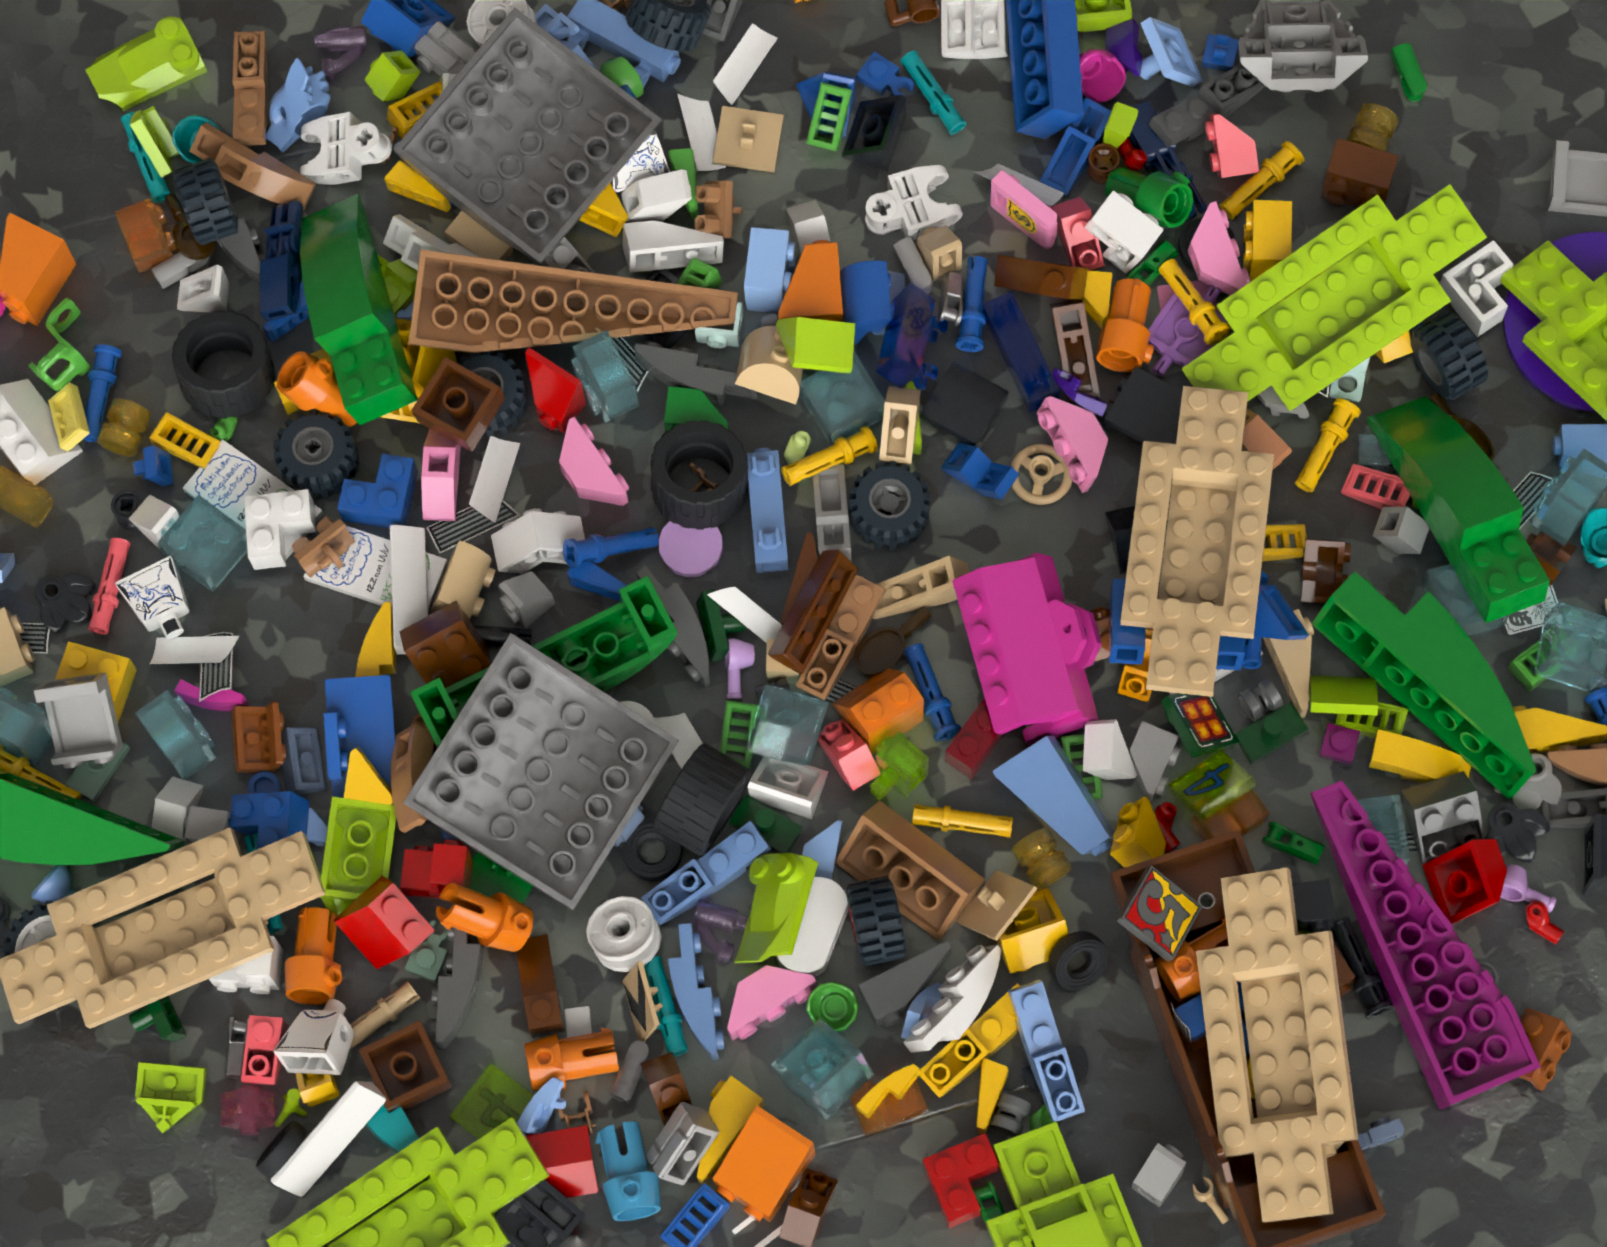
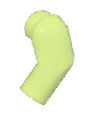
[784,431,811,465]

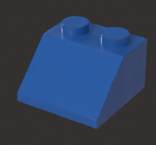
[361,0,455,58]

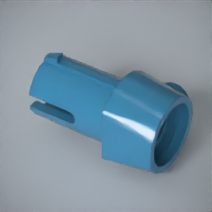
[595,1121,661,1221]

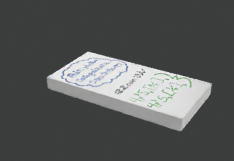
[183,440,324,560]
[303,525,448,612]

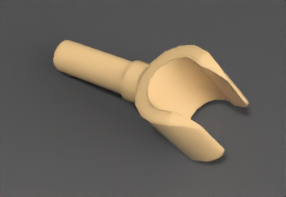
[1193,1177,1229,1224]

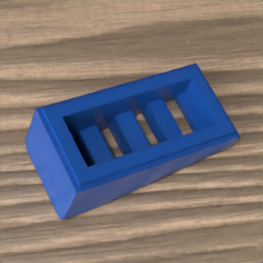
[262,281,309,343]
[567,561,627,602]
[660,1183,730,1247]

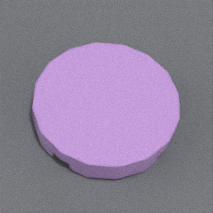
[659,521,723,578]

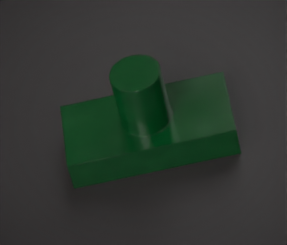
[696,589,745,663]
[1235,702,1308,765]
[729,794,803,853]
[129,996,187,1042]

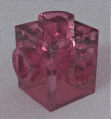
[221,1085,275,1135]

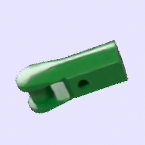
[1390,43,1427,102]
[1126,240,1178,287]
[1261,822,1325,866]
[972,1179,1006,1235]

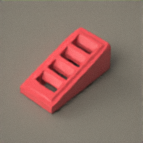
[1341,463,1410,510]

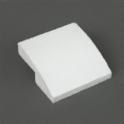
[941,0,1008,59]

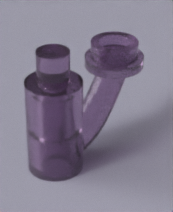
[315,26,366,80]
[694,899,748,964]

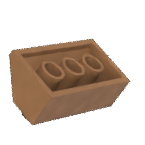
[835,801,985,942]

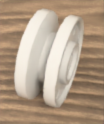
[466,0,537,47]
[586,896,662,972]

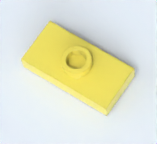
[48,382,90,452]

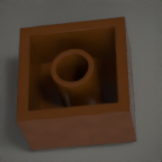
[1321,138,1399,208]
[411,357,506,452]
[399,601,492,688]
[359,1020,453,1113]

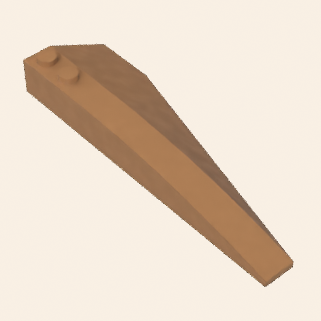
[408,250,738,353]

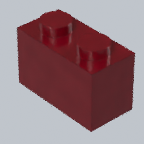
[945,699,1007,780]

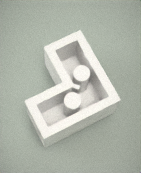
[1084,190,1164,274]
[1440,240,1514,337]
[244,489,316,570]
[491,509,585,574]
[209,936,284,994]

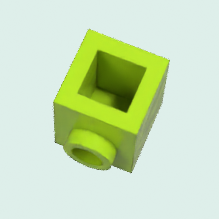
[364,50,421,102]

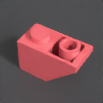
[1205,113,1259,178]
[1051,197,1105,271]
[815,718,881,791]
[241,1015,288,1085]

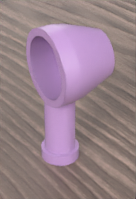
[725,639,755,700]
[1501,864,1556,913]

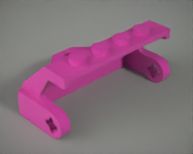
[952,552,1102,746]

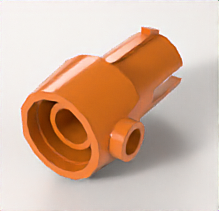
[1096,278,1154,372]
[277,351,357,427]
[436,883,534,952]
[285,907,342,1005]
[1155,919,1229,1002]
[524,1028,619,1091]

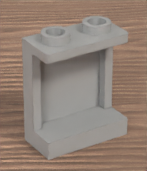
[1548,140,1607,217]
[34,673,123,768]

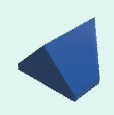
[796,71,856,138]

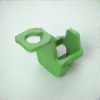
[28,298,91,391]

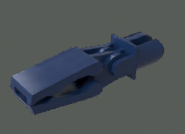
[1128,100,1207,222]
[260,201,303,321]

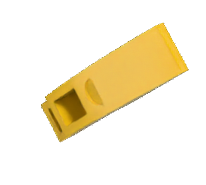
[919,983,1020,1098]

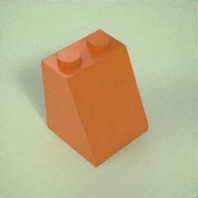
[0,213,76,326]
[778,240,843,322]
[833,668,924,755]
[712,1105,815,1222]

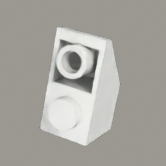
[621,169,692,223]

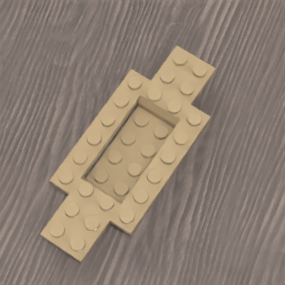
[1121,386,1274,697]
[0,827,326,1029]
[1196,868,1358,1223]

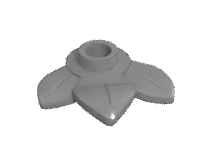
[1495,753,1562,810]

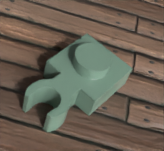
[404,920,449,983]

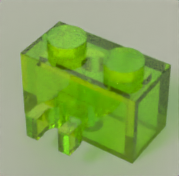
[870,732,928,801]

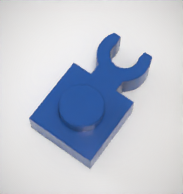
[856,51,914,96]

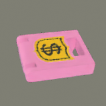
[990,170,1058,249]

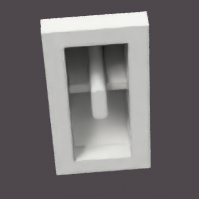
[786,200,831,255]
[177,265,229,312]
[129,495,182,550]
[1083,719,1137,780]
[152,776,204,848]

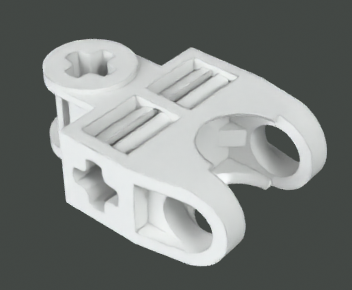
[300,112,392,185]
[865,165,963,240]

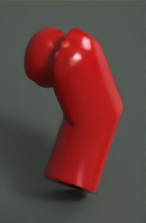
[1117,139,1147,172]
[1154,802,1181,853]
[1525,900,1565,945]

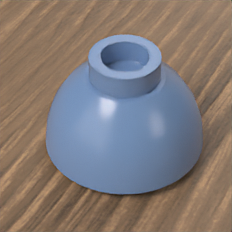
[31,865,76,904]

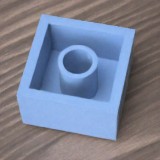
[744,227,796,313]

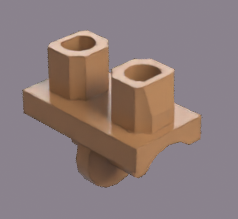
[695,180,743,238]
[292,517,355,578]

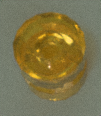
[1346,103,1399,152]
[96,398,152,457]
[1011,827,1072,890]

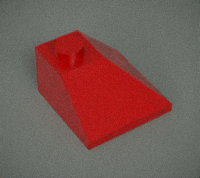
[525,348,586,433]
[1422,839,1507,925]

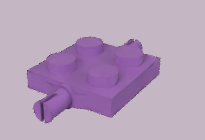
[1148,285,1229,377]

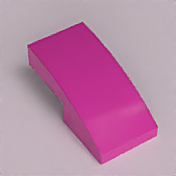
[174,679,249,711]

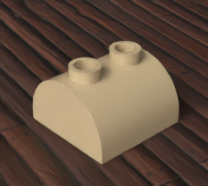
[735,326,803,405]
[429,540,496,620]

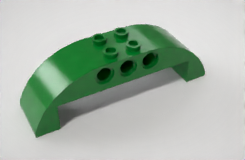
[410,576,678,748]

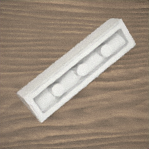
[390,525,428,655]
[271,1081,386,1197]

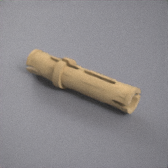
[349,981,420,1050]

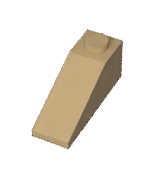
[872,556,969,619]
[1262,609,1314,718]

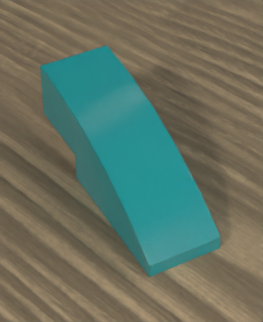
[365,1104,419,1154]

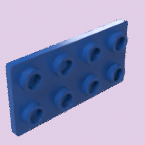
[323,675,395,805]

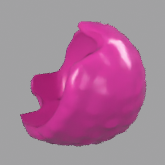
[1079,49,1126,103]

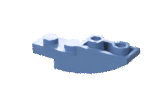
[641,821,772,925]
[668,923,725,1060]
[1008,980,1085,1122]

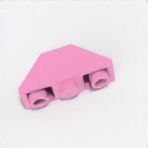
[1188,201,1250,296]
[1036,396,1108,493]
[559,417,629,506]
[421,428,461,521]
[727,965,817,1041]

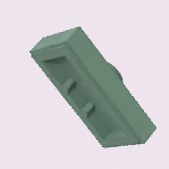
[65,742,130,803]

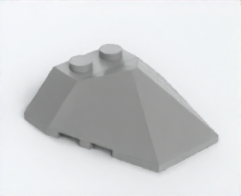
[1238,0,1368,92]

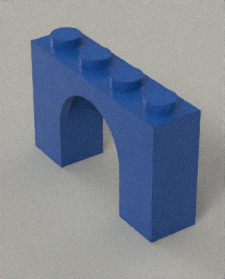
[1109,578,1245,671]

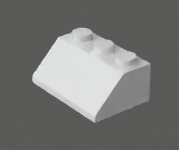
[0,379,83,488]

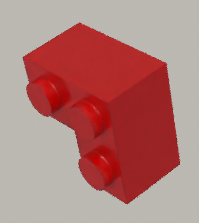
[400,840,474,898]
[923,1133,999,1228]

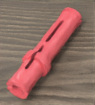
[88,538,131,635]

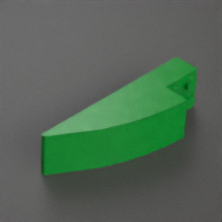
[300,193,418,425]
[1367,396,1550,623]
[1311,572,1537,800]
[0,769,185,865]

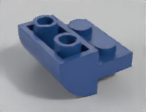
[840,260,894,344]

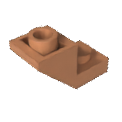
[1242,409,1292,469]

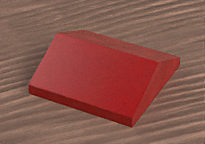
[526,1125,599,1198]

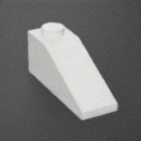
[622,220,724,273]

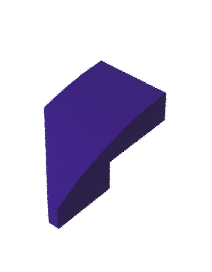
[1105,19,1143,77]
[1051,367,1107,417]

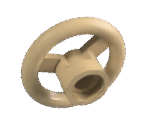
[1010,444,1072,505]

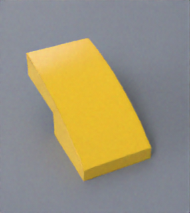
[856,1064,921,1119]

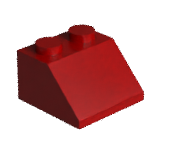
[333,875,435,969]

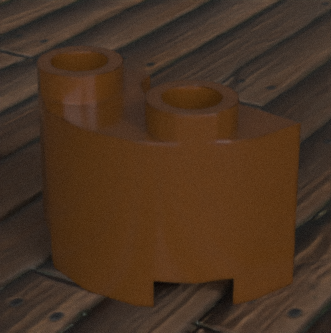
[1526,526,1577,586]
[1301,538,1351,603]

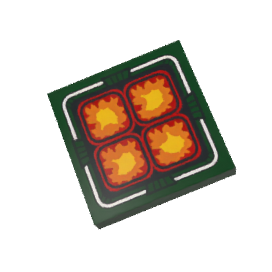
[1161,693,1239,758]

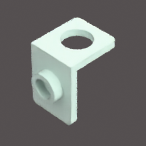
[695,302,743,349]
[1329,357,1370,402]

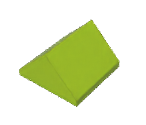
[776,317,855,373]

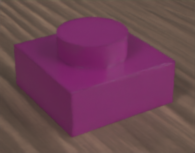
[1319,723,1360,765]

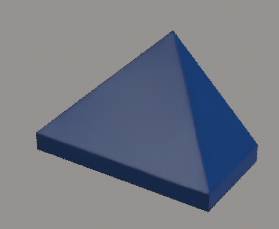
[1254,585,1309,640]

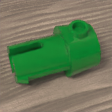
[1105,167,1193,228]

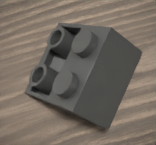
[1401,771,1485,864]

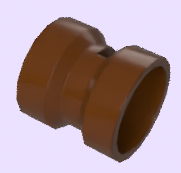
[1087,143,1120,185]

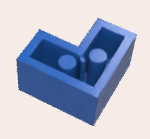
[337,454,418,529]
[230,791,310,850]

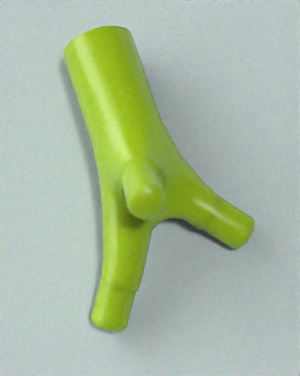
[274,1088,307,1127]

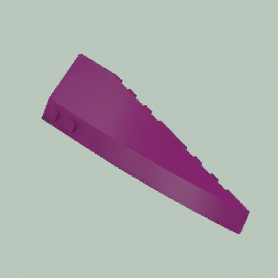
[1310,780,1541,1110]

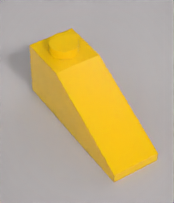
[1512,706,1607,754]
[697,1076,765,1185]

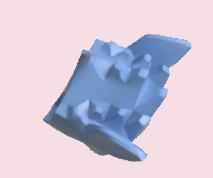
[266,58,331,152]

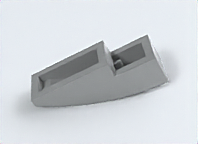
[813,464,852,562]

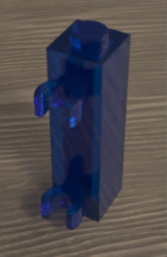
[876,283,948,390]
[982,292,1059,413]

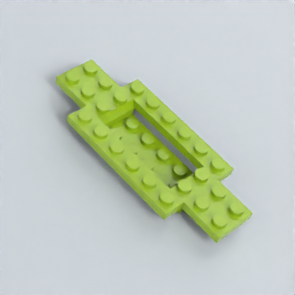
[1181,184,1487,412]
[1500,241,1607,421]
[266,1117,550,1247]
[985,1121,1142,1247]

